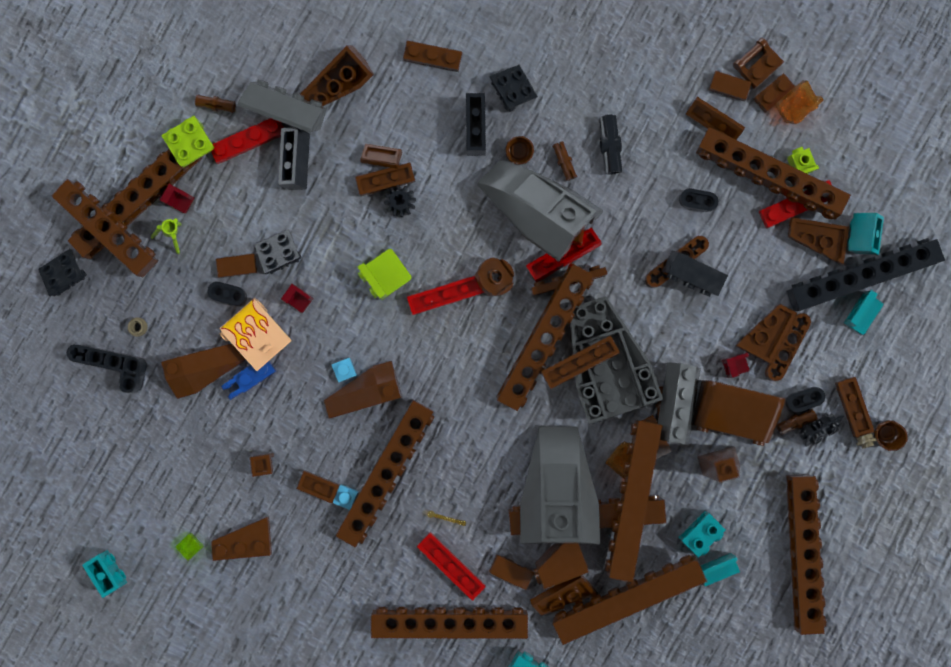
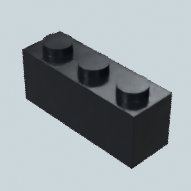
[466,93,486,156]
[278,127,310,190]
[662,250,728,297]

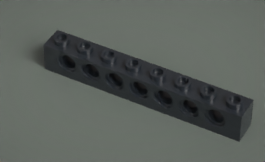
[786,238,945,312]

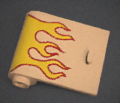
[219,298,292,371]

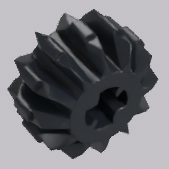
[384,185,416,218]

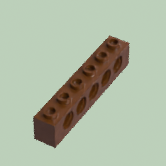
[51,179,159,278]

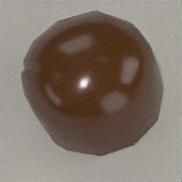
[505,136,534,165]
[874,420,908,451]

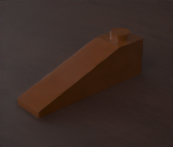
[300,45,374,106]
[161,344,246,399]
[324,361,402,419]

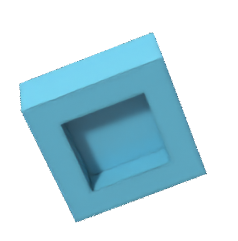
[332,358,357,382]
[333,484,359,510]

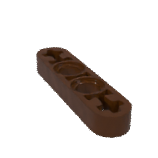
[645,236,709,288]
[765,313,811,381]

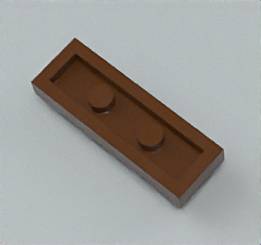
[403,40,462,72]
[686,97,745,140]
[355,163,416,196]
[835,377,875,438]

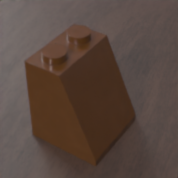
[533,543,589,589]

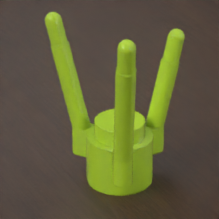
[150,218,182,254]

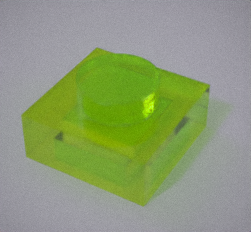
[175,532,204,561]

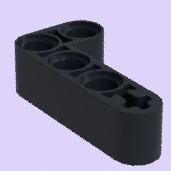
[66,345,147,393]

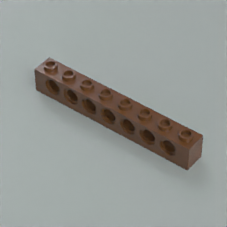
[696,127,851,220]
[67,149,202,260]
[496,263,594,411]
[336,400,435,548]
[786,474,827,635]
[371,607,528,639]

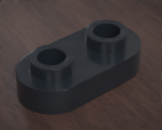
[679,188,719,212]
[207,282,247,306]
[785,387,825,412]

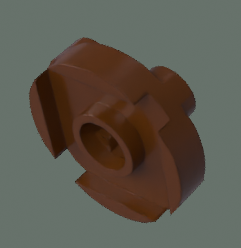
[475,258,514,297]

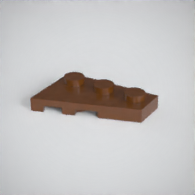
[787,218,849,265]
[735,304,797,364]
[211,516,272,561]
[530,575,598,615]

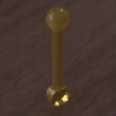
[427,510,467,526]

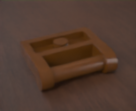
[733,38,784,89]

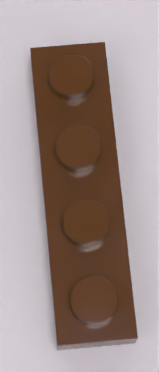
[530,265,607,297]
[541,335,620,390]

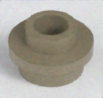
[128,318,148,337]
[856,434,877,449]

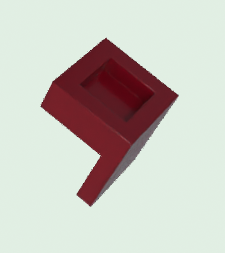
[160,184,195,214]
[281,284,314,313]
[722,353,750,378]

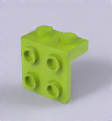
[161,116,214,167]
[358,249,412,300]

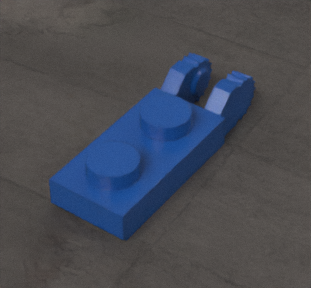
[221,361,276,400]

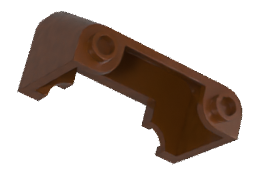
[692,380,785,446]

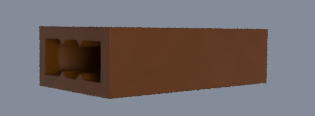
[697,446,740,482]

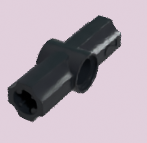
[599,114,622,175]

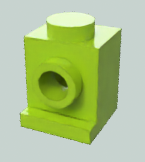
[787,147,819,174]

